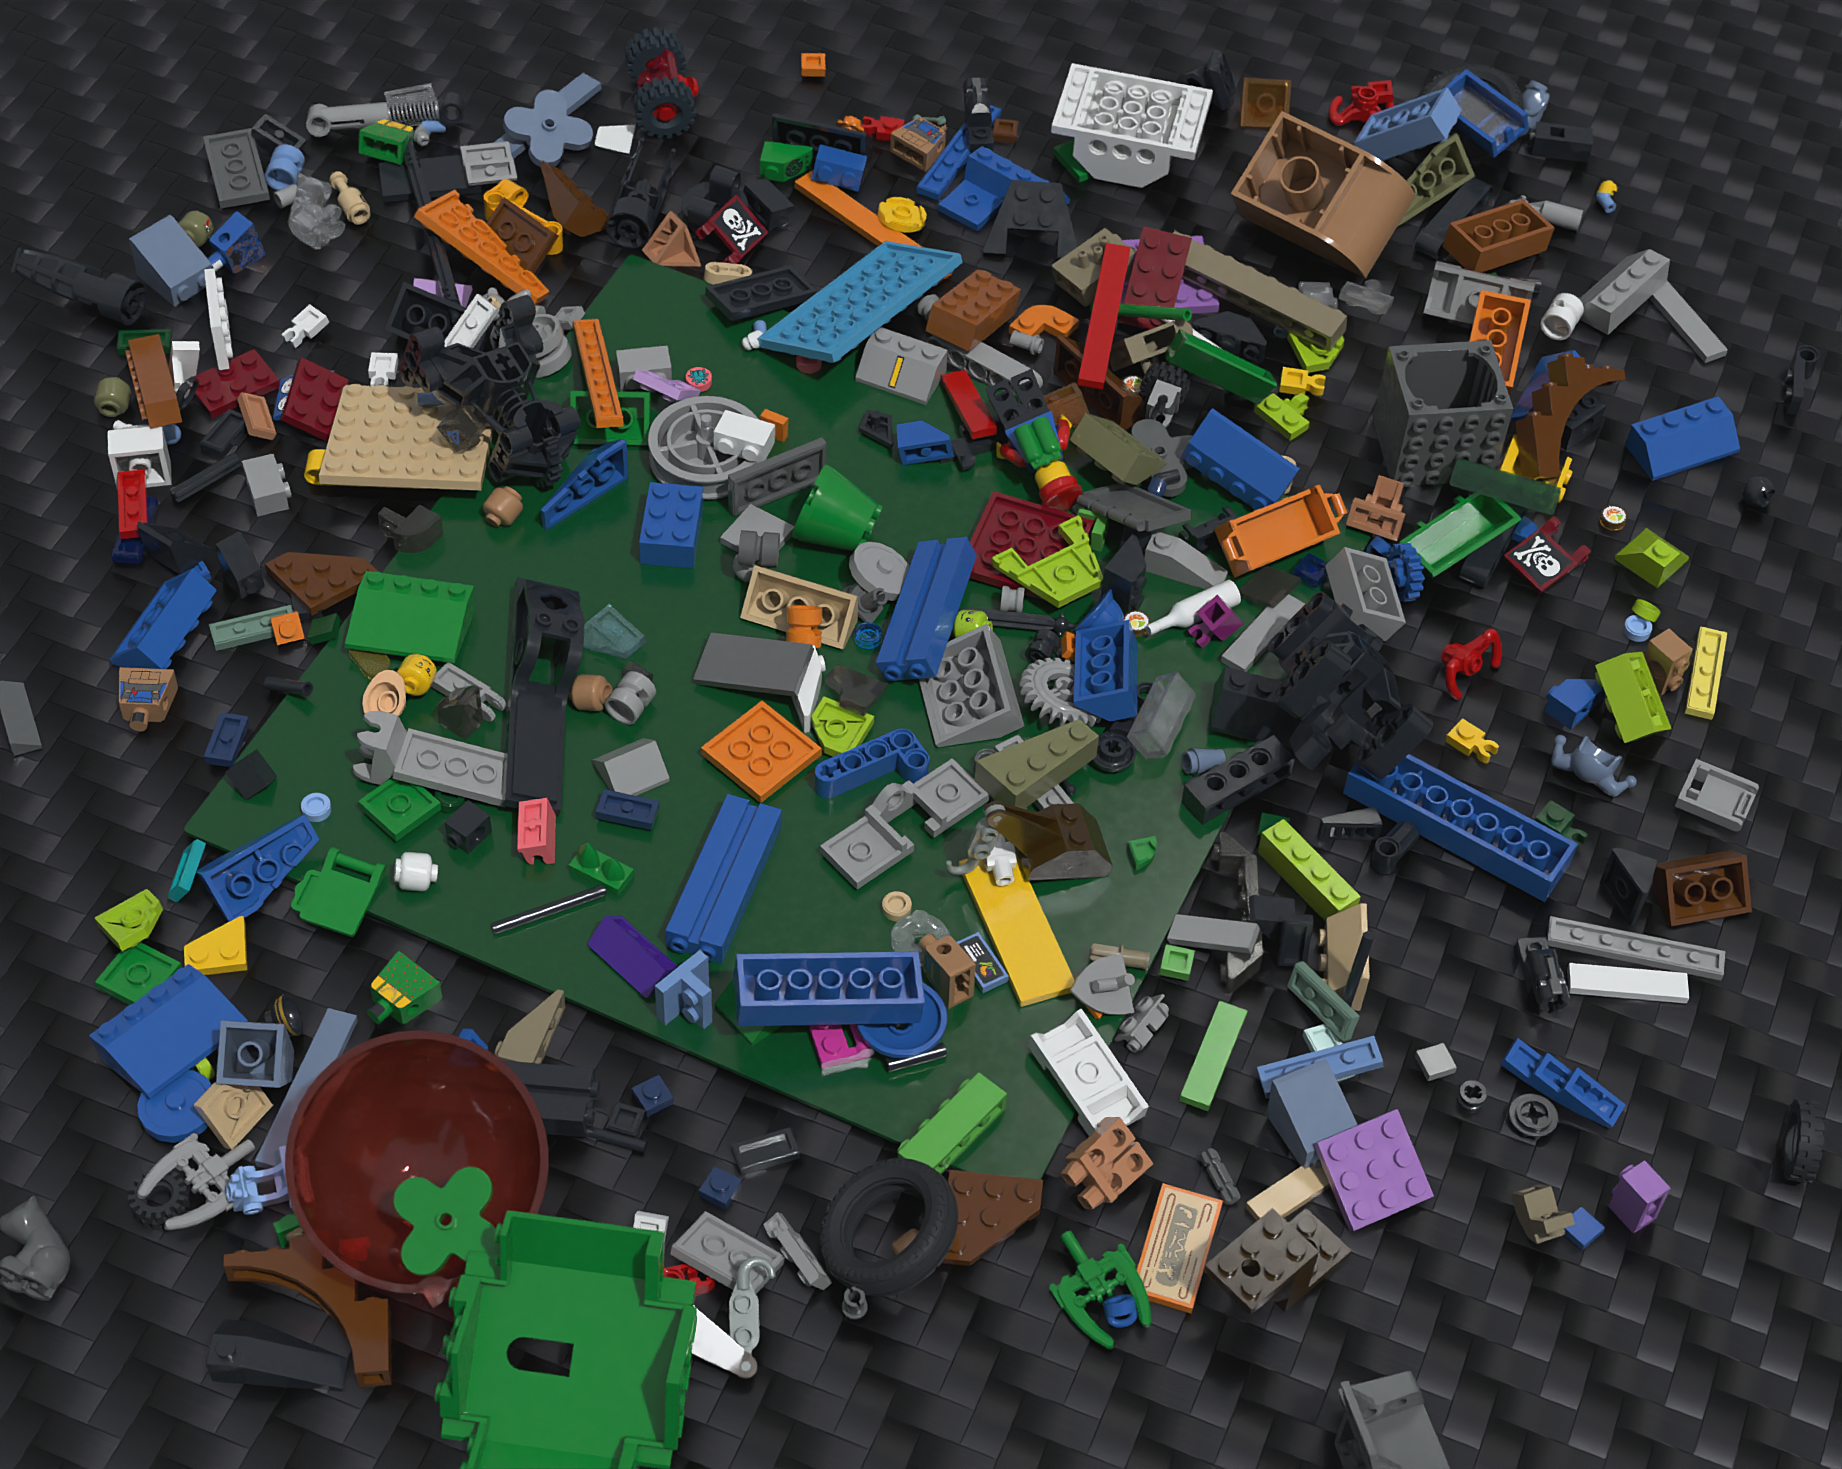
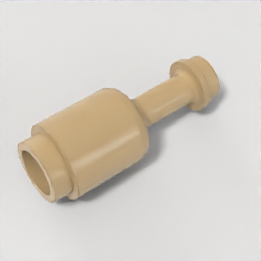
[330,172,370,224]

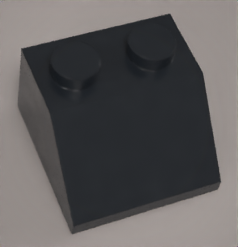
[1100,534,1147,617]

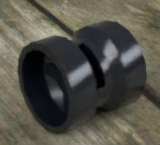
[1025,629,1061,663]

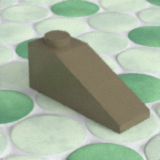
[495,989,565,1064]

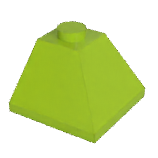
[1614,528,1689,588]

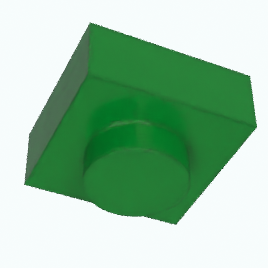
[273,1211,311,1248]

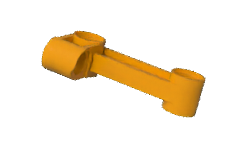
[484,179,563,255]

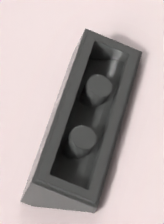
[0,681,42,756]

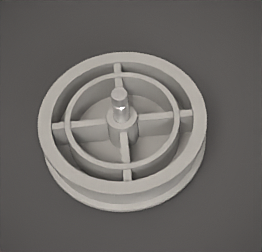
[648,396,759,499]

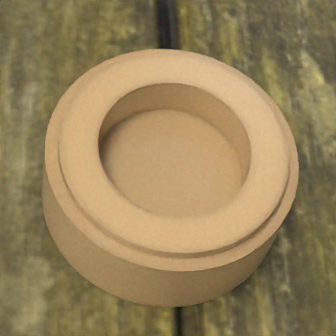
[882,891,912,921]

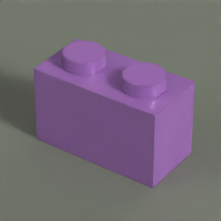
[1608,1161,1671,1234]

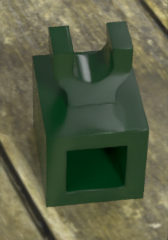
[1535,800,1588,854]

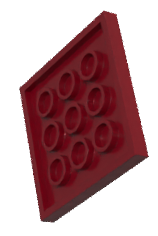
[969,491,1094,601]

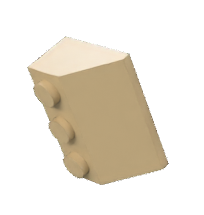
[1318,903,1369,1011]

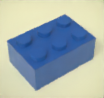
[639,482,704,568]

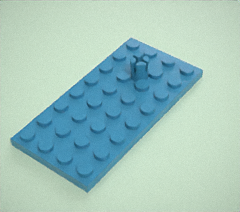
[757,241,963,363]

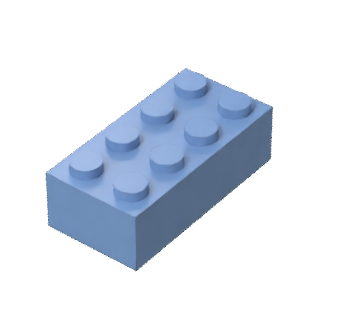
[1354,88,1462,162]

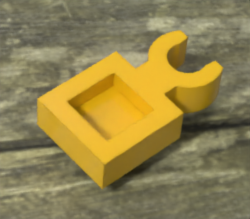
[1279,367,1326,396]
[1445,718,1499,764]

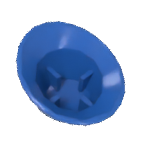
[1073,589,1124,632]

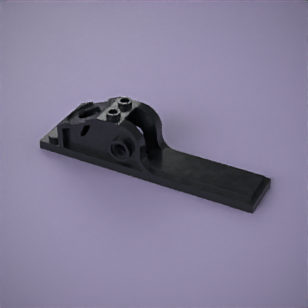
[502,577,585,817]

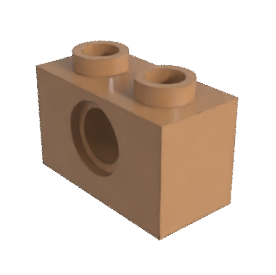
[1644,629,1693,696]

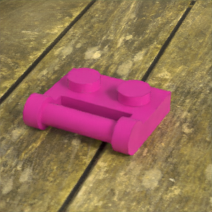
[807,1024,875,1069]

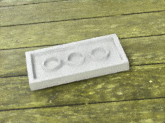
[204,268,233,370]

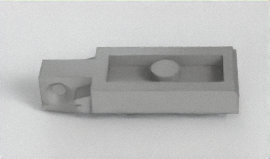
[763,1212,832,1290]

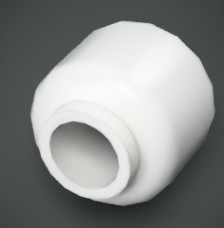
[394,852,438,892]

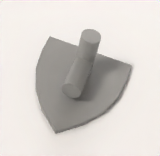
[1070,954,1135,1015]

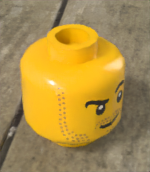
[397,654,437,696]

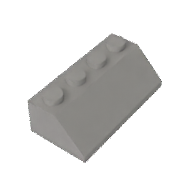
[1580,249,1670,335]

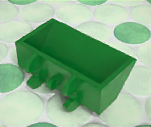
[1165,329,1277,405]
[1400,485,1522,577]

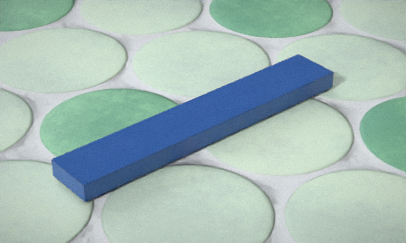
[917,105,1001,200]

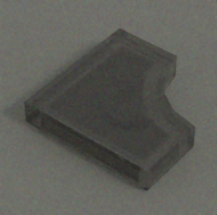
[825,664,888,716]

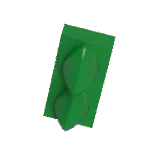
[569,843,634,896]

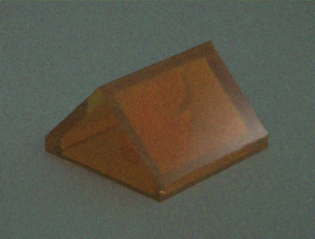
[1240,78,1291,128]

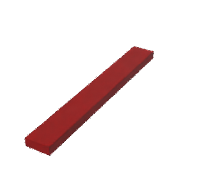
[1077,243,1131,389]

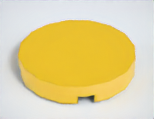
[877,197,927,232]

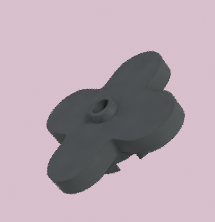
[1131,419,1195,497]

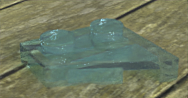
[583,604,647,659]

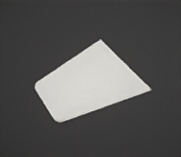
[595,125,635,154]

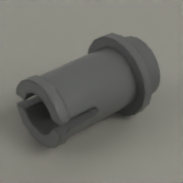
[842,1287,868,1320]

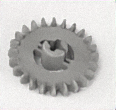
[1020,658,1102,727]

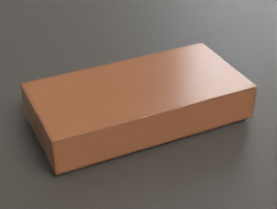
[237,392,276,440]

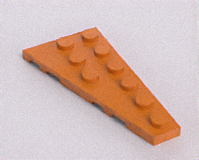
[414,190,549,305]

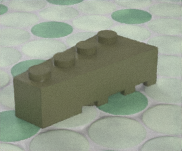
[975,719,1099,809]

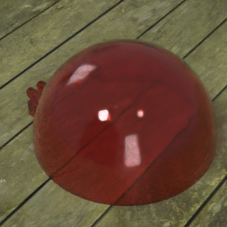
[285,1031,549,1310]

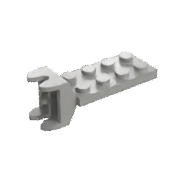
[353,711,506,808]

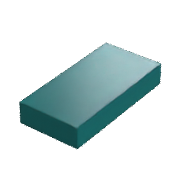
[167,839,206,903]

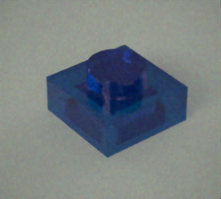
[1293,553,1328,588]

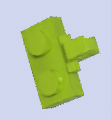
[1254,393,1309,441]

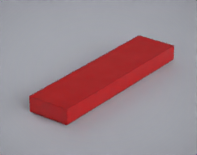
[941,370,997,439]

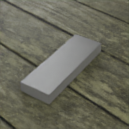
[1167,914,1260,954]

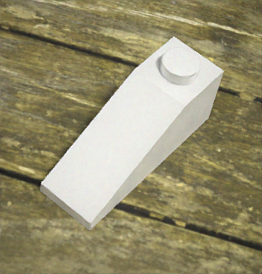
[792,645,826,733]

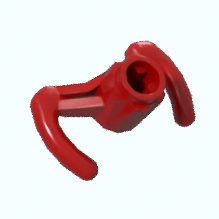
[1328,87,1394,126]
[1441,628,1502,700]

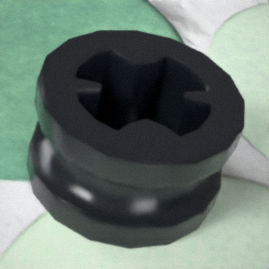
[1457,1080,1487,1112]

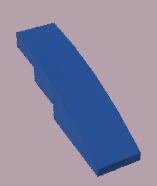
[1499,1038,1626,1128]

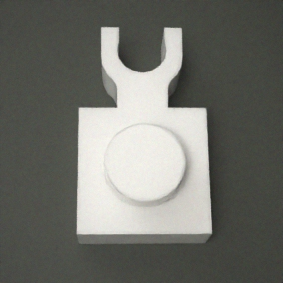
[281,304,329,348]
[368,353,398,388]

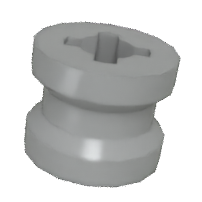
[1000,586,1025,613]

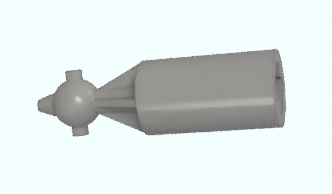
[1509,196,1584,232]

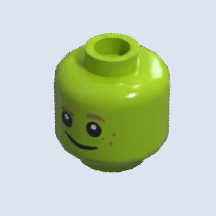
[951,610,993,638]

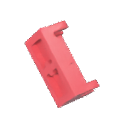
[517,798,556,865]

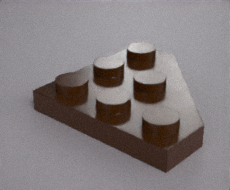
[265,552,379,616]
[942,1170,1043,1266]

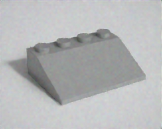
[919,624,1024,747]

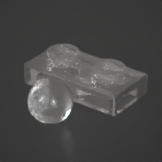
[1339,279,1394,315]

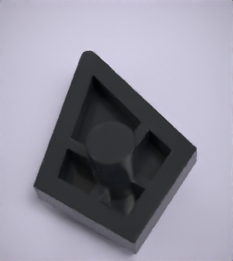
[859,410,893,448]

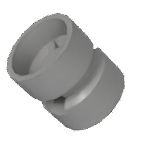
[605,671,656,725]

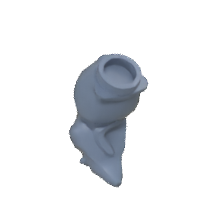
[1494,80,1549,137]

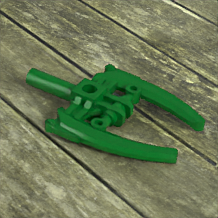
[1049,1231,1151,1349]

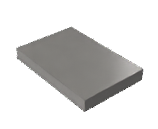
[670,1211,785,1294]

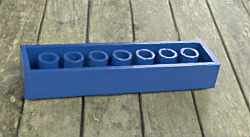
[1343,754,1578,902]

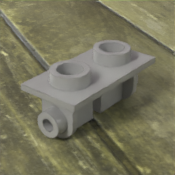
[1114,994,1169,1053]

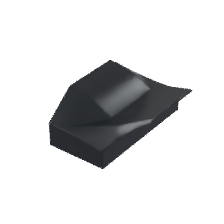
[251,114,307,155]

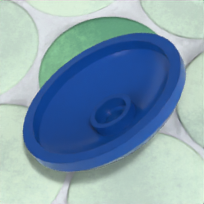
[856,983,947,1058]

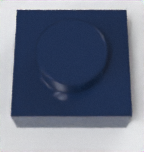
[632,1075,674,1117]
[699,1166,742,1210]

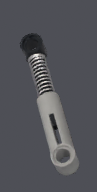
[306,92,464,137]

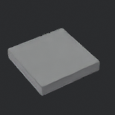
[720,504,794,553]

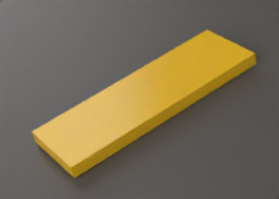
[959,851,1075,1007]

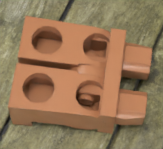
[1060,1117,1153,1209]

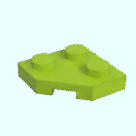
[1287,331,1344,373]
[811,697,874,757]
[94,889,163,951]

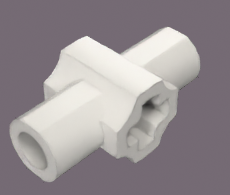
[983,834,1016,886]

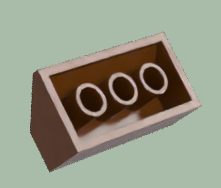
[1054,335,1145,430]

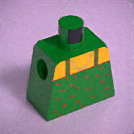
[359,120,414,165]
[367,951,443,1024]

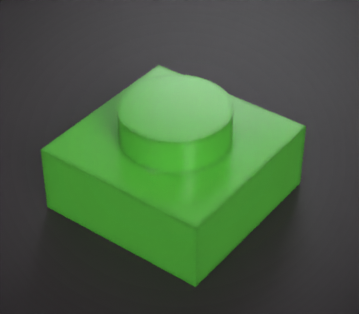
[1159,944,1195,981]

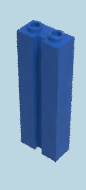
[876,537,977,681]
[666,794,782,963]

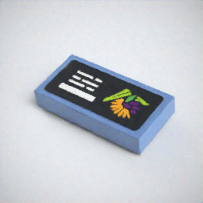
[957,932,1009,994]

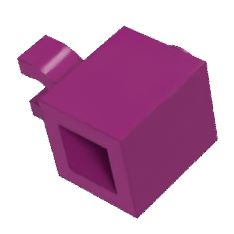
[1188,594,1244,648]

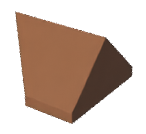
[642,211,701,266]

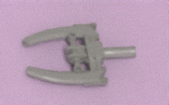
[137,1133,255,1230]

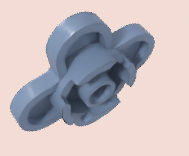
[503,90,593,167]

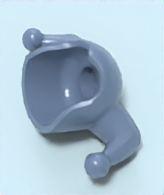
[1551,735,1637,797]

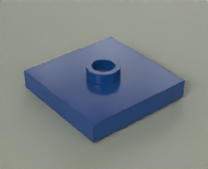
[938,180,1003,231]

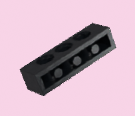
[1181,735,1295,825]

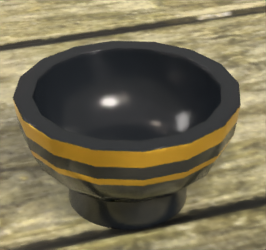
[265,994,303,1036]

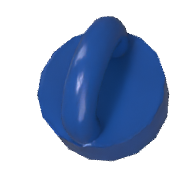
[1366,536,1391,558]
[1103,1295,1137,1328]

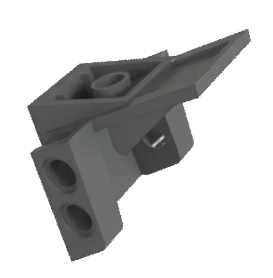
[1334,1371,1450,1469]

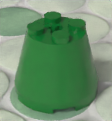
[792,464,883,552]

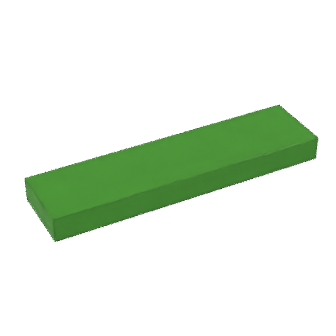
[1179,1001,1248,1111]

